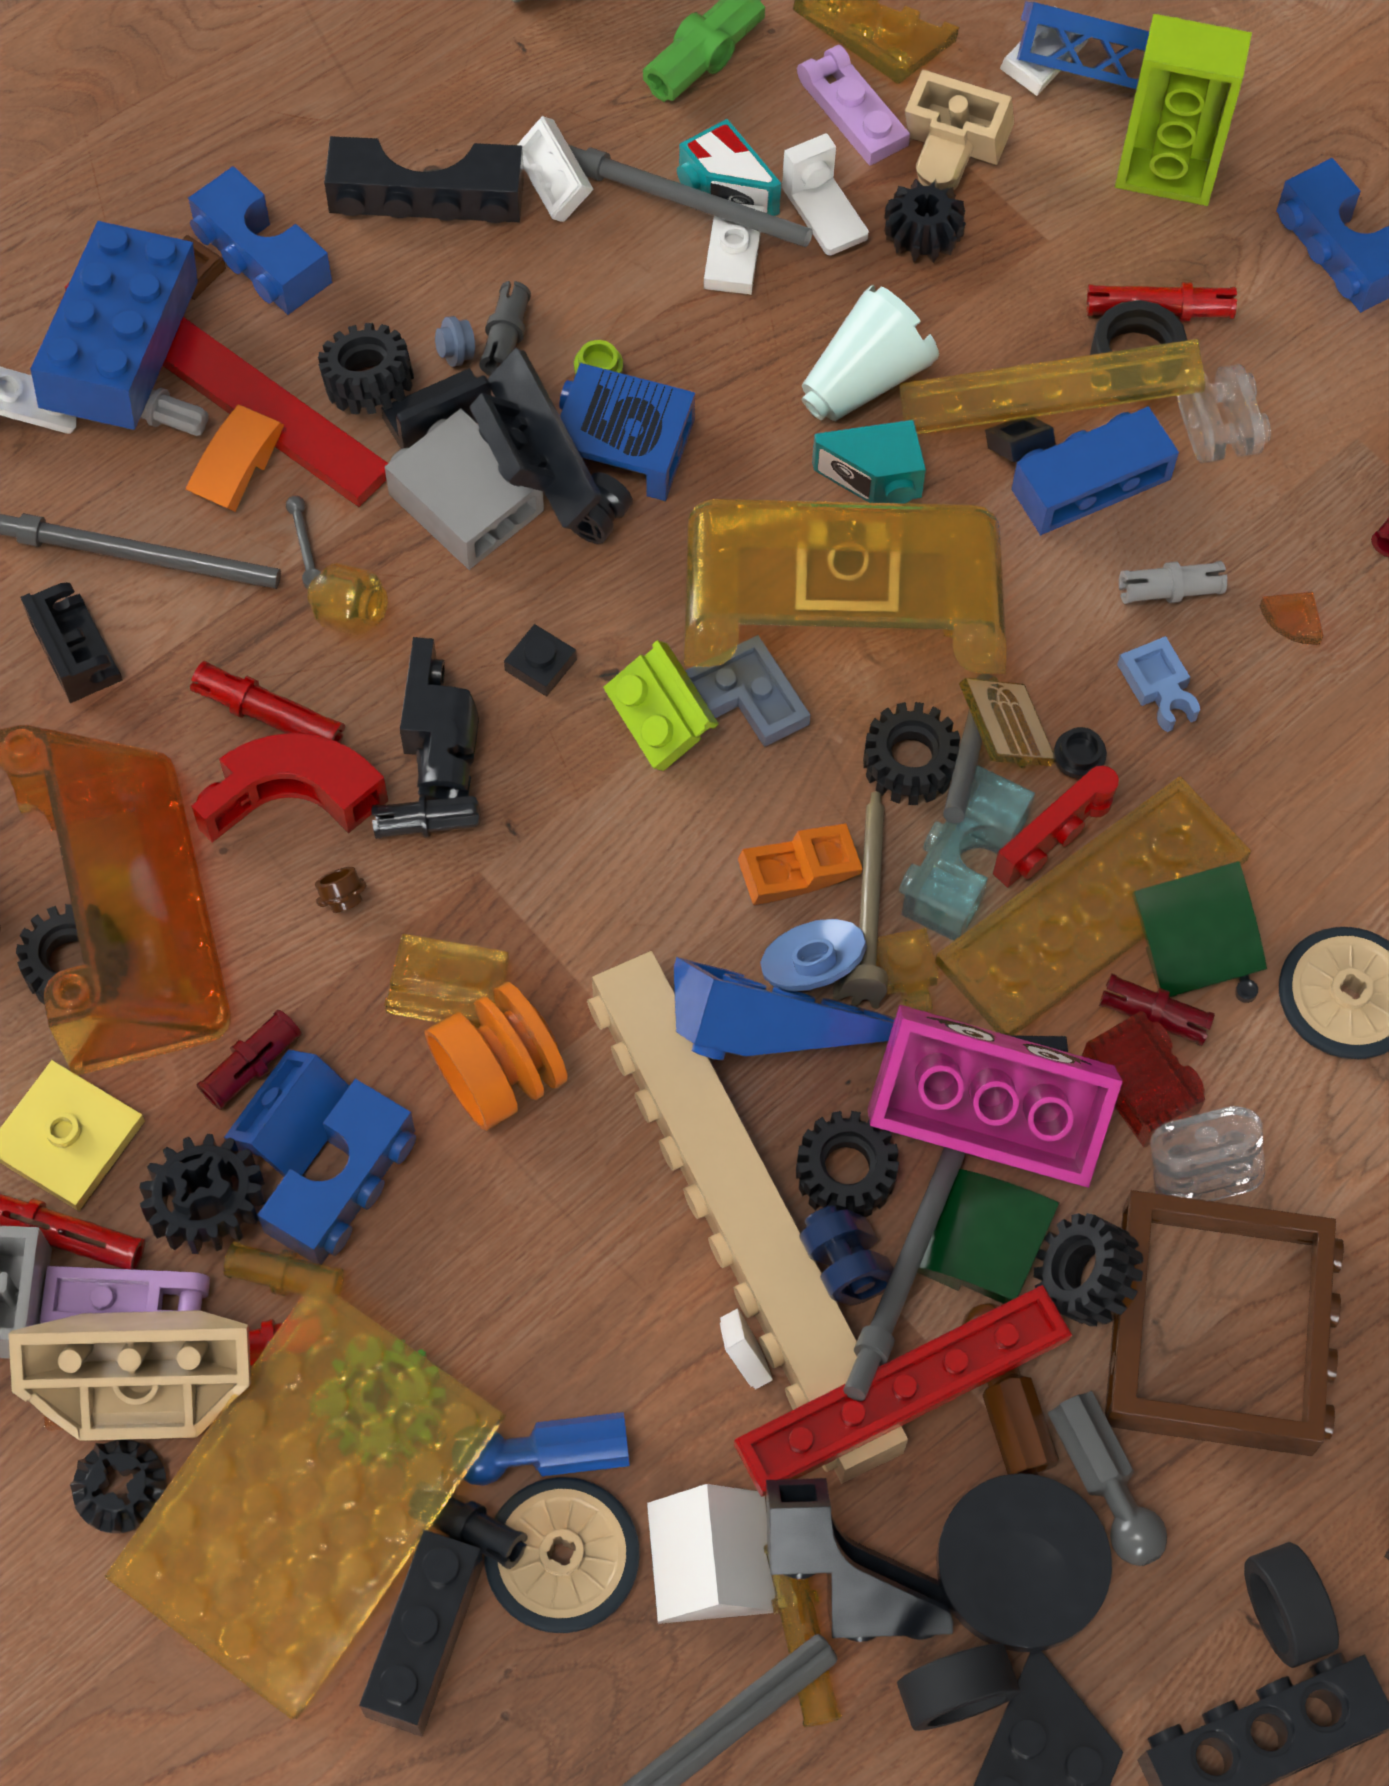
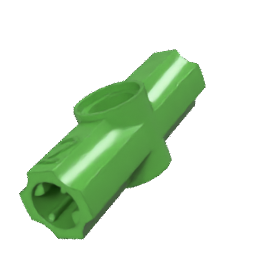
[643,0,765,102]

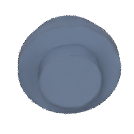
[435,316,475,367]

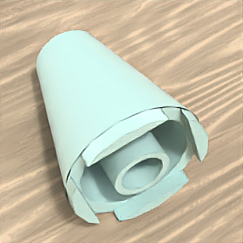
[802,285,939,421]

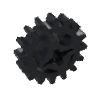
[139,1134,266,1254]

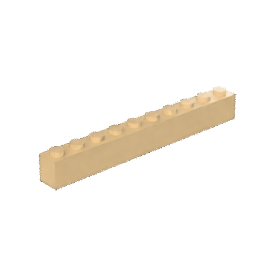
[587,951,908,1484]

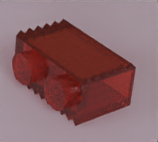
[1082,1011,1206,1147]

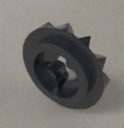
[70,1439,167,1534]

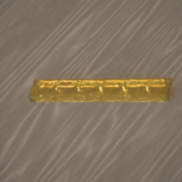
[899,339,1205,434]

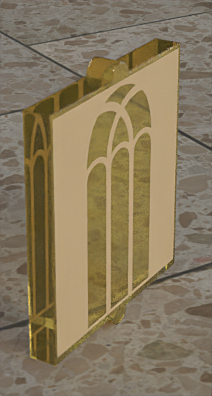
[959,676,1055,768]

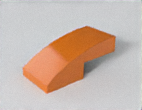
[185,404,284,512]
[738,823,863,906]

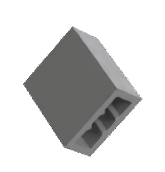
[385,409,544,570]

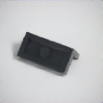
[381,368,492,449]

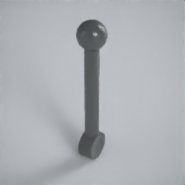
[286,495,323,591]

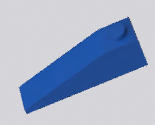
[674,957,895,1060]

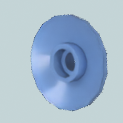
[760,919,867,991]

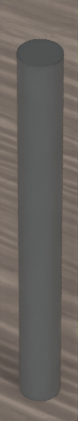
[943,674,996,824]

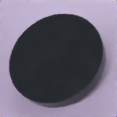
[936,1473,1112,1652]

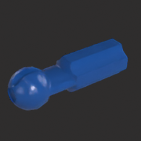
[453,1412,630,1486]

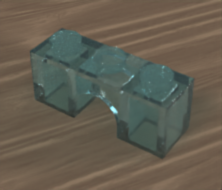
[899,765,1035,943]

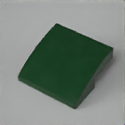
[1132,861,1267,997]
[917,1169,1060,1304]

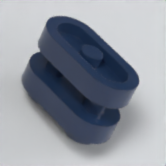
[799,1205,894,1306]

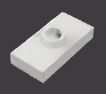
[1000,6,1089,96]
[517,116,593,222]
[704,204,764,295]

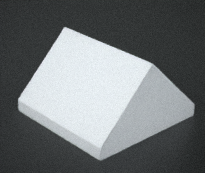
[647,1484,777,1624]

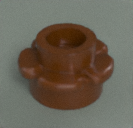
[315,867,367,913]

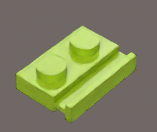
[603,640,719,771]

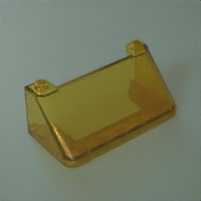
[684,499,1007,674]

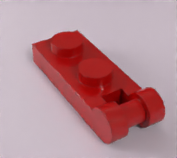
[993,765,1119,888]

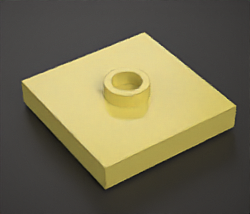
[0,1060,145,1211]

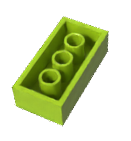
[1114,14,1252,206]

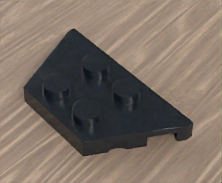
[973,1651,1123,1786]

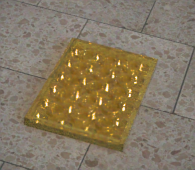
[104,1279,506,1720]

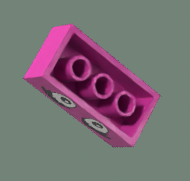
[867,1004,1123,1188]

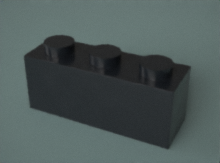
[359,1529,484,1737]

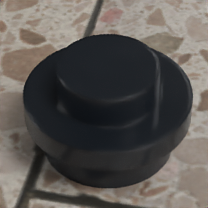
[1053,727,1107,779]

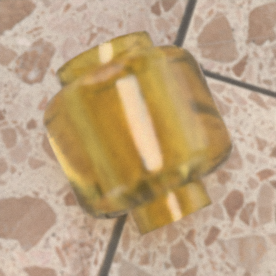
[307,563,388,635]

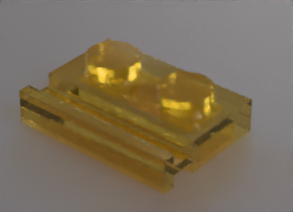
[384,933,509,1028]

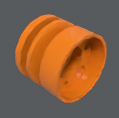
[425,982,568,1131]

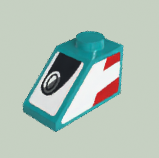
[677,119,781,216]
[812,420,926,504]

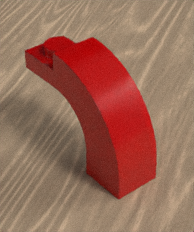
[191,733,389,843]

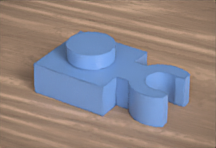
[1117,636,1200,732]

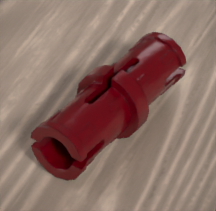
[1099,973,1215,1046]
[196,1010,302,1110]

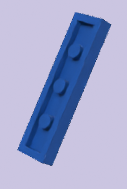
[1016,1,1149,89]

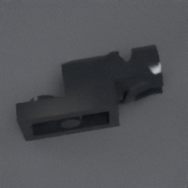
[400,637,479,800]

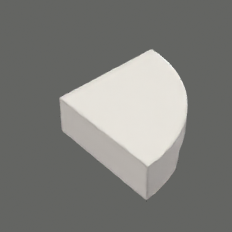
[720,1308,773,1390]

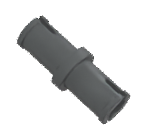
[479,281,531,376]

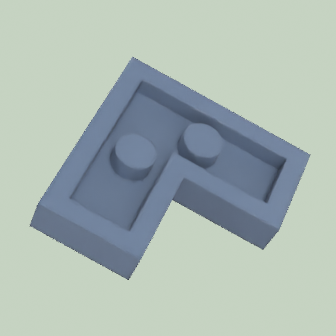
[685,635,811,747]

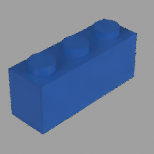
[1011,406,1179,536]

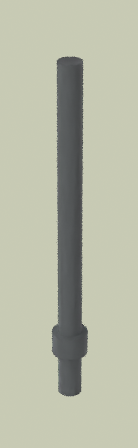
[568,144,813,248]
[0,513,281,589]
[843,1147,966,1401]

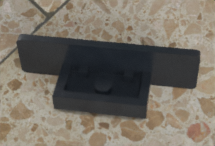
[469,348,601,530]

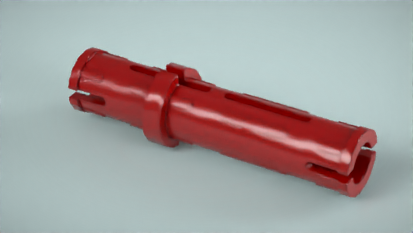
[1086,282,1237,322]
[190,661,345,743]
[0,1194,145,1270]

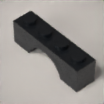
[324,136,524,223]

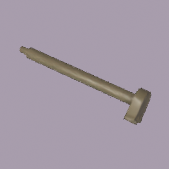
[833,791,888,1009]

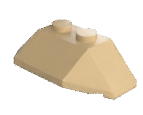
[8,1310,251,1441]

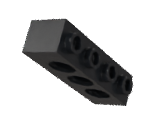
[1137,1652,1389,1786]

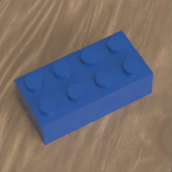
[30,221,198,430]

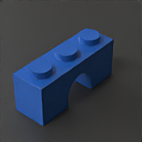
[1276,158,1389,313]
[188,166,332,315]
[257,1079,416,1267]

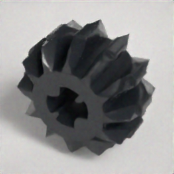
[884,178,966,263]

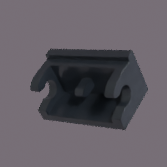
[20,582,123,703]

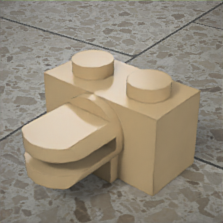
[905,69,1014,190]

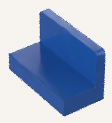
[224,1049,350,1177]

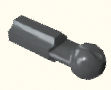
[1048,1391,1167,1566]

